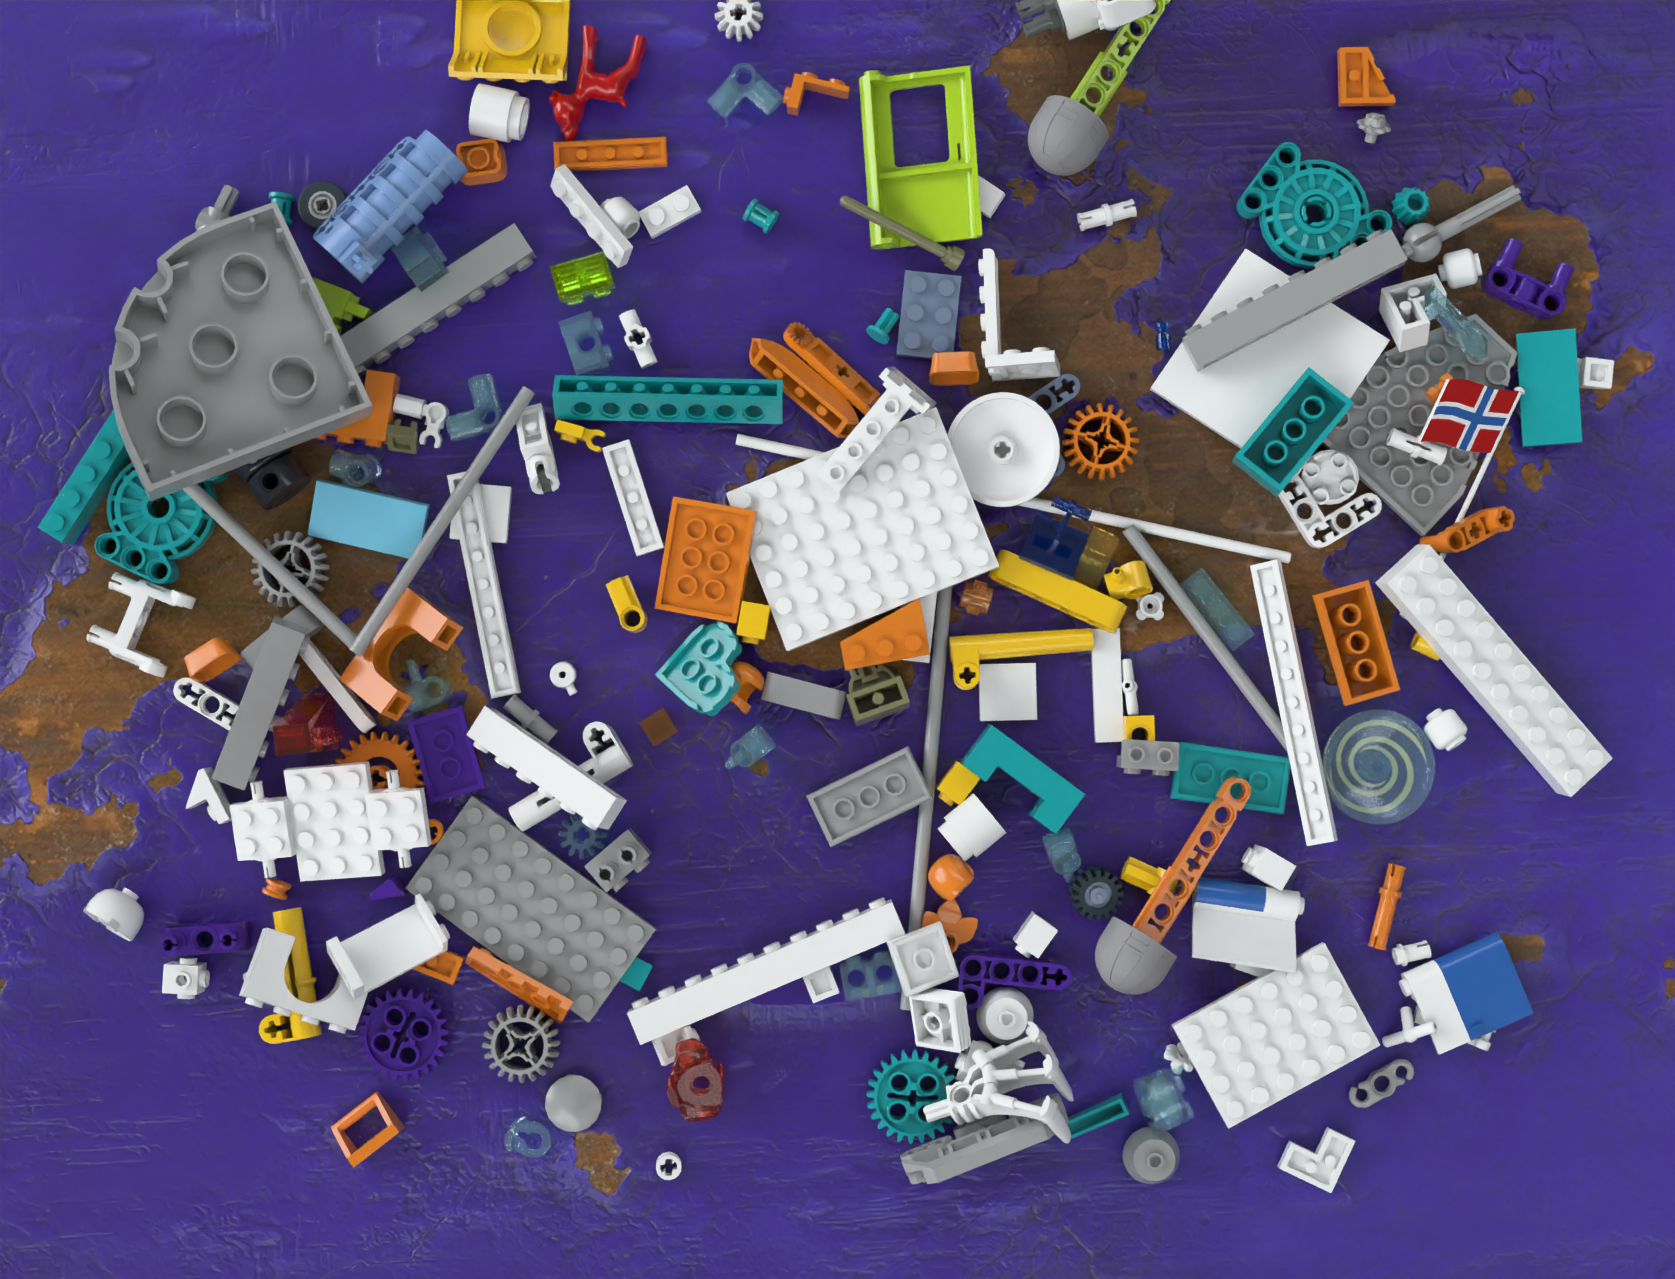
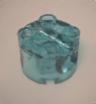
[1133,1068,1194,1134]

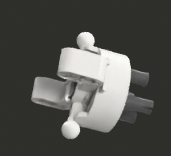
[1015,0,1156,40]

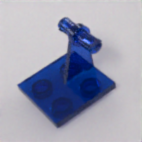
[1019,495,1092,580]

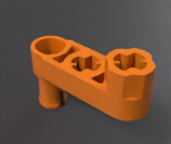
[1419,506,1515,554]

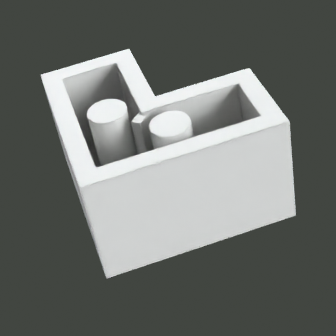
[1379,273,1447,352]

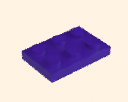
[407,706,487,804]

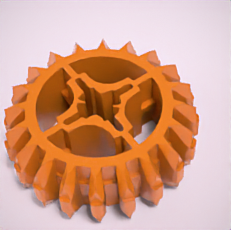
[1062,403,1139,480]

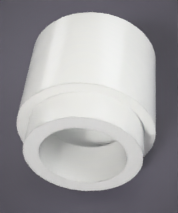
[469,83,530,143]
[937,794,1006,861]

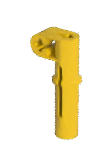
[259,907,322,1044]

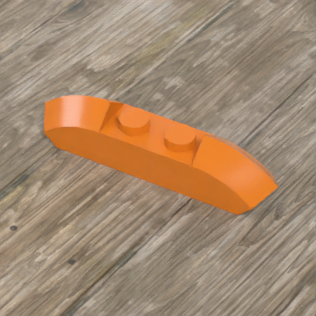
[749,338,860,438]

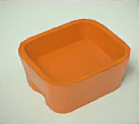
[456,138,507,186]
[929,352,979,386]
[184,637,243,683]

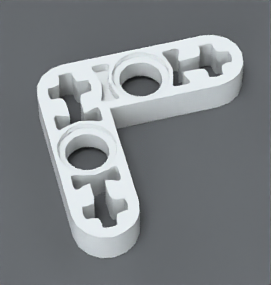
[1278,476,1382,548]

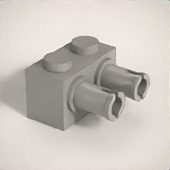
[584,827,652,893]

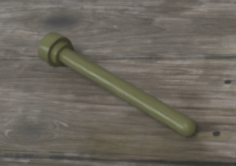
[840,196,965,271]

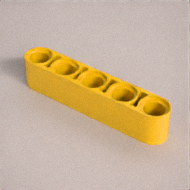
[988,549,1127,634]

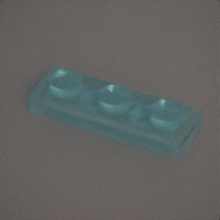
[1423,285,1488,362]
[1179,567,1254,652]

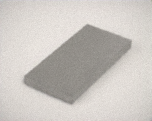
[806,746,933,847]

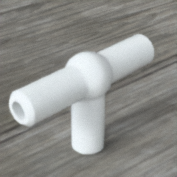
[1121,659,1139,716]
[1382,1006,1438,1048]

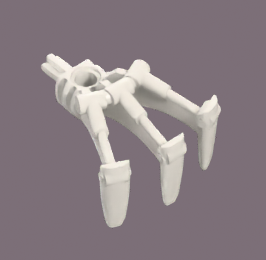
[923,1021,1073,1144]

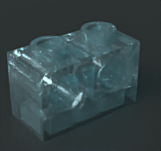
[840,951,902,1001]

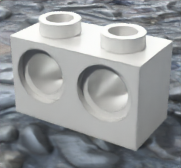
[1241,844,1296,891]

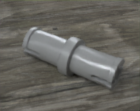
[503,694,558,744]

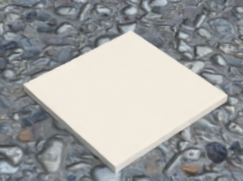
[1150,249,1390,482]

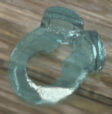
[505,1116,551,1158]

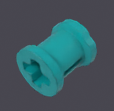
[268,192,295,226]
[742,198,780,234]

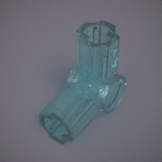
[707,63,783,119]
[446,373,504,442]

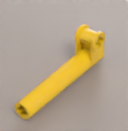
[949,628,1093,690]

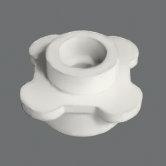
[1136,592,1164,620]

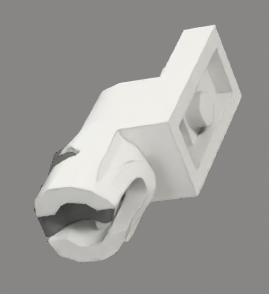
[516,403,560,494]

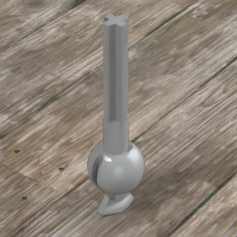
[1401,185,1521,263]

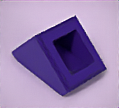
[369,876,409,900]

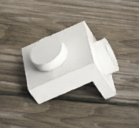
[651,1025,700,1066]

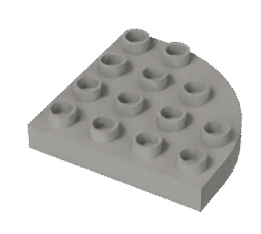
[109,201,373,501]

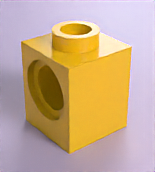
[736,601,771,645]
[1123,715,1155,741]
[936,761,980,806]

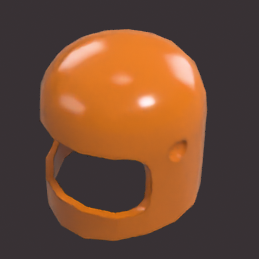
[730,661,765,715]

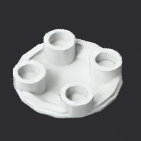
[1301,450,1359,505]

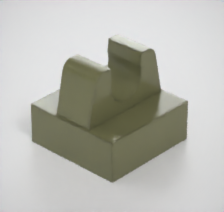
[386,419,419,454]

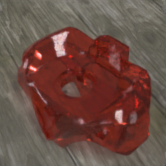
[666,1038,725,1122]

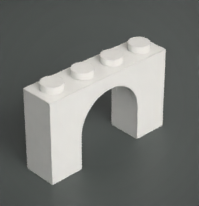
[239,928,368,1034]

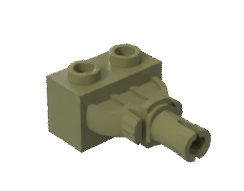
[846,635,910,727]

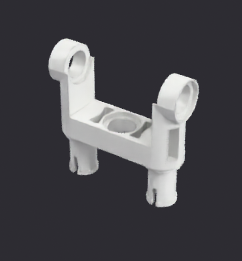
[87,572,196,678]

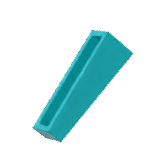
[1067,1092,1129,1139]

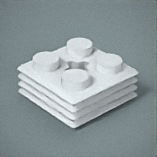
[909,988,971,1053]

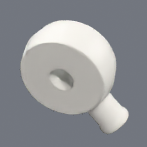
[550,661,578,696]

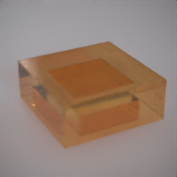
[639,708,679,747]

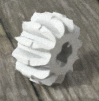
[715,0,763,42]

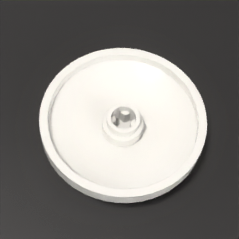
[948,392,1060,507]

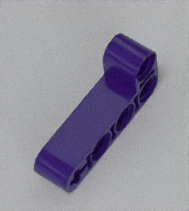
[956,952,1072,1010]

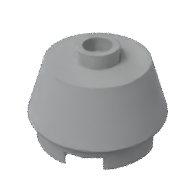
[1123,1127,1180,1184]

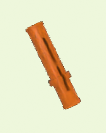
[1368,863,1407,950]

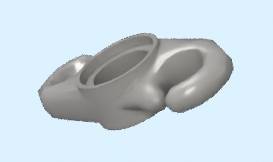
[1349,1059,1414,1108]

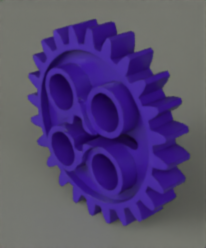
[356,987,451,1082]

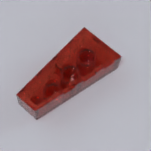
[273,694,342,756]

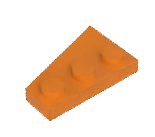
[840,598,930,670]

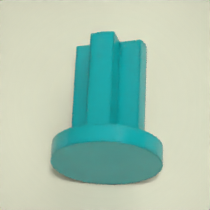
[866,308,900,344]

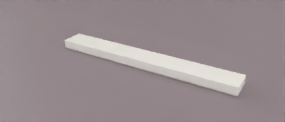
[447,472,521,698]

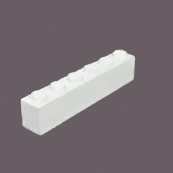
[467,706,627,830]

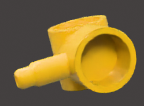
[1104,561,1153,600]

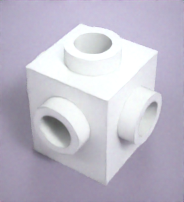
[162,957,210,999]

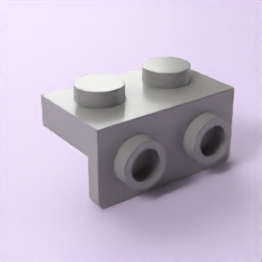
[1117,739,1180,776]

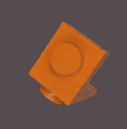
[783,72,850,116]

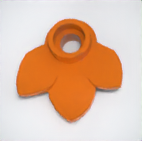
[922,899,978,954]

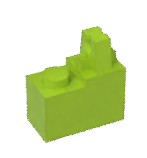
[313,278,372,336]

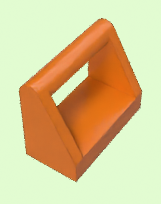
[331,1092,405,1168]

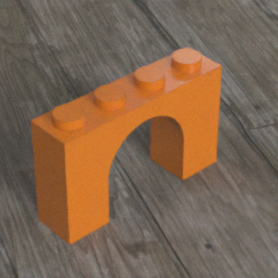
[313,370,401,448]
[339,587,464,721]

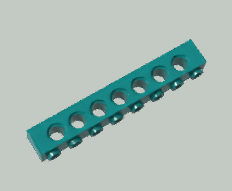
[552,375,783,424]

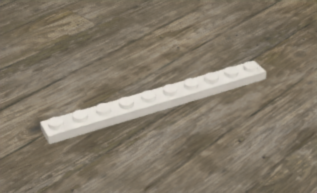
[1250,559,1338,846]

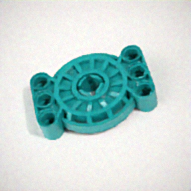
[1236,142,1392,269]
[94,462,230,585]

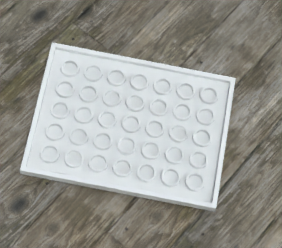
[726,407,1000,651]

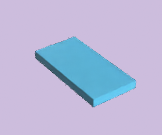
[308,479,430,559]

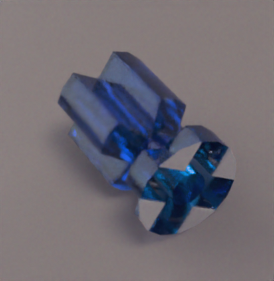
[1155,322,1172,351]

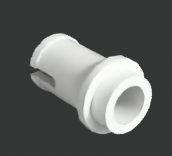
[1392,940,1431,966]

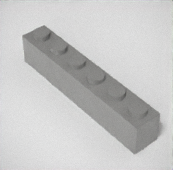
[211,616,310,790]

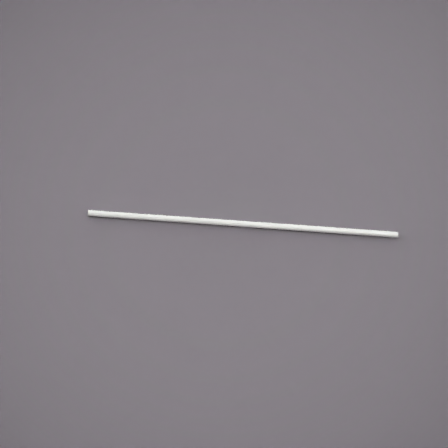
[736,434,1291,563]

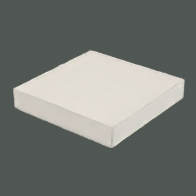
[449,484,512,544]
[979,663,1037,721]
[887,922,959,997]

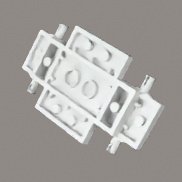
[229,761,432,882]

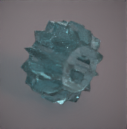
[558,813,608,859]

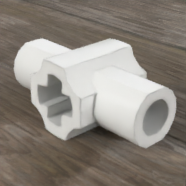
[619,309,657,369]

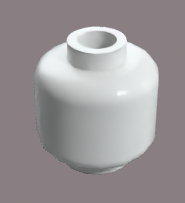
[600,197,640,239]
[1438,248,1482,289]
[1424,708,1467,751]

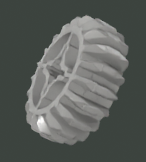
[251,531,330,608]
[482,1004,561,1083]

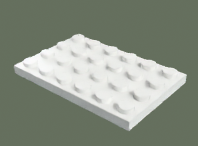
[1171,942,1380,1128]

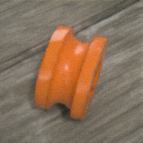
[428,819,445,845]
[262,877,291,900]

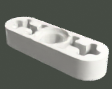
[173,677,239,731]

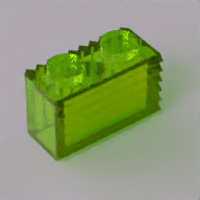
[550,251,616,306]

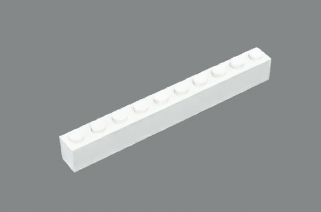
[627,897,905,1045]

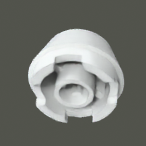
[976,987,1033,1044]

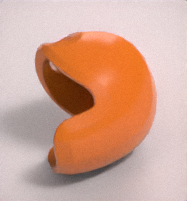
[928,854,974,902]

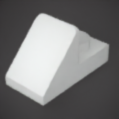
[186,767,231,824]

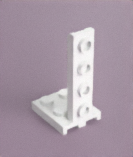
[978,249,1060,382]
[817,367,937,493]

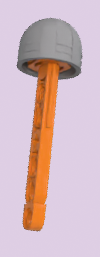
[1095,777,1251,995]

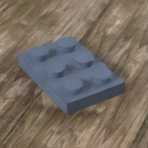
[896,270,961,360]

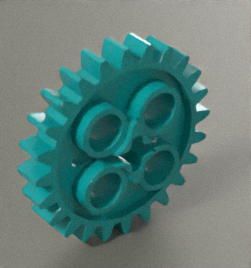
[866,1049,955,1144]

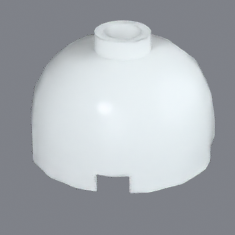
[83,888,144,941]

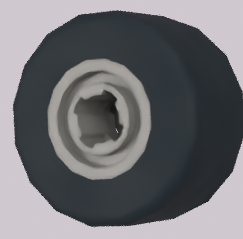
[298,181,348,232]

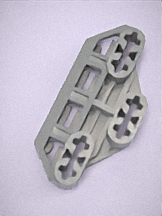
[900,1093,1069,1184]

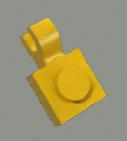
[554,419,606,452]

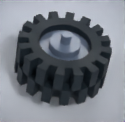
[1068,865,1124,921]

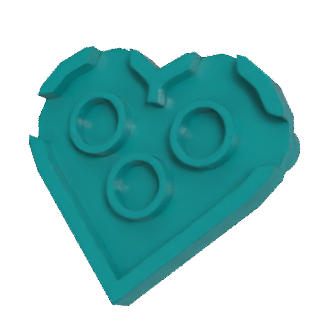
[655,621,742,716]

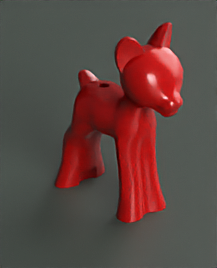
[549,26,648,141]

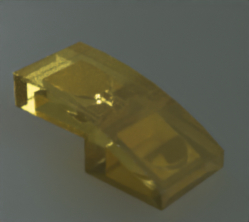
[1070,526,1120,590]

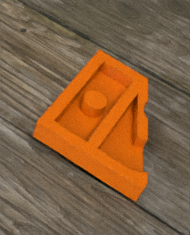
[1337,47,1396,107]

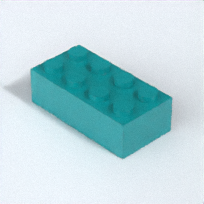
[1232,367,1354,497]

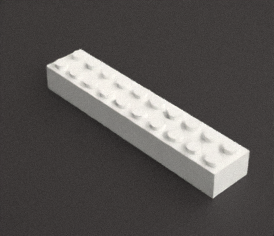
[1375,544,1613,797]

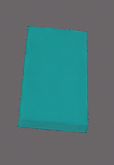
[1516,329,1582,447]
[1170,742,1291,814]

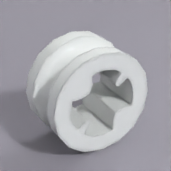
[656,1152,682,1180]

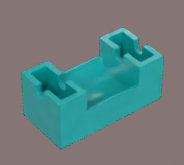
[960,724,1085,834]

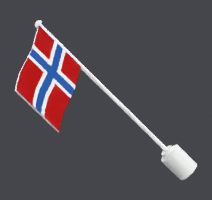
[1399,378,1525,620]

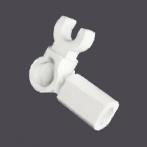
[393,394,449,448]

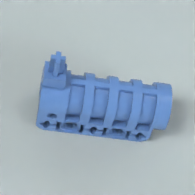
[313,130,468,284]

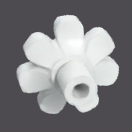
[1164,1042,1194,1074]

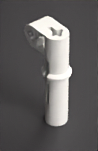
[508,722,633,832]

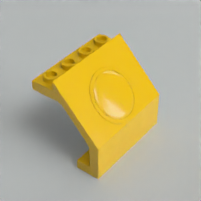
[448,0,571,83]

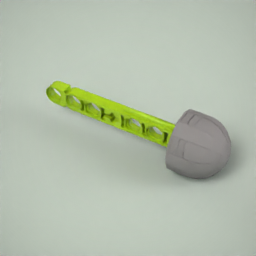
[1028,0,1171,176]

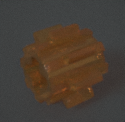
[959,580,993,616]

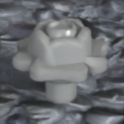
[1357,113,1391,143]

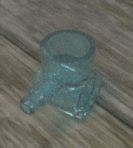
[329,449,381,487]
[403,659,452,713]
[725,723,777,769]
[1041,827,1081,883]

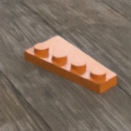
[465,947,574,1024]

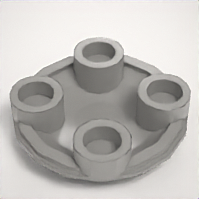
[545,1074,602,1132]

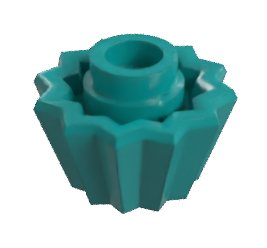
[1391,187,1430,226]

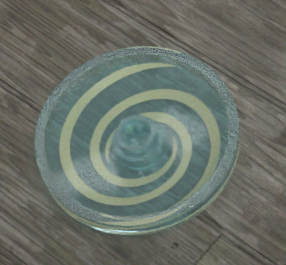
[1322,710,1435,824]

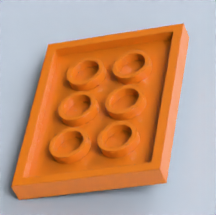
[654,496,758,623]

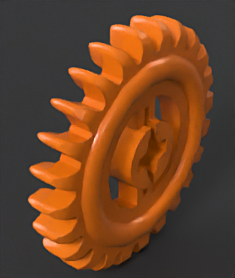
[335,731,425,789]

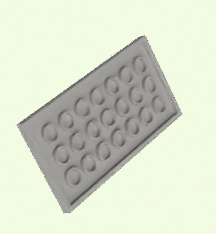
[405,796,657,1023]

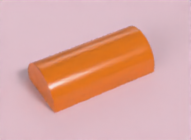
[1312,580,1400,706]

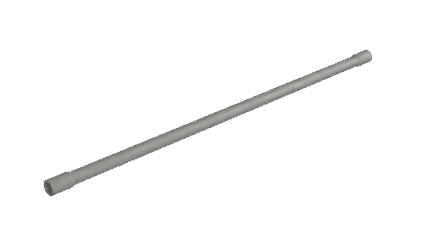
[900,586,953,1011]

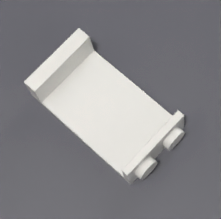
[326,894,450,999]

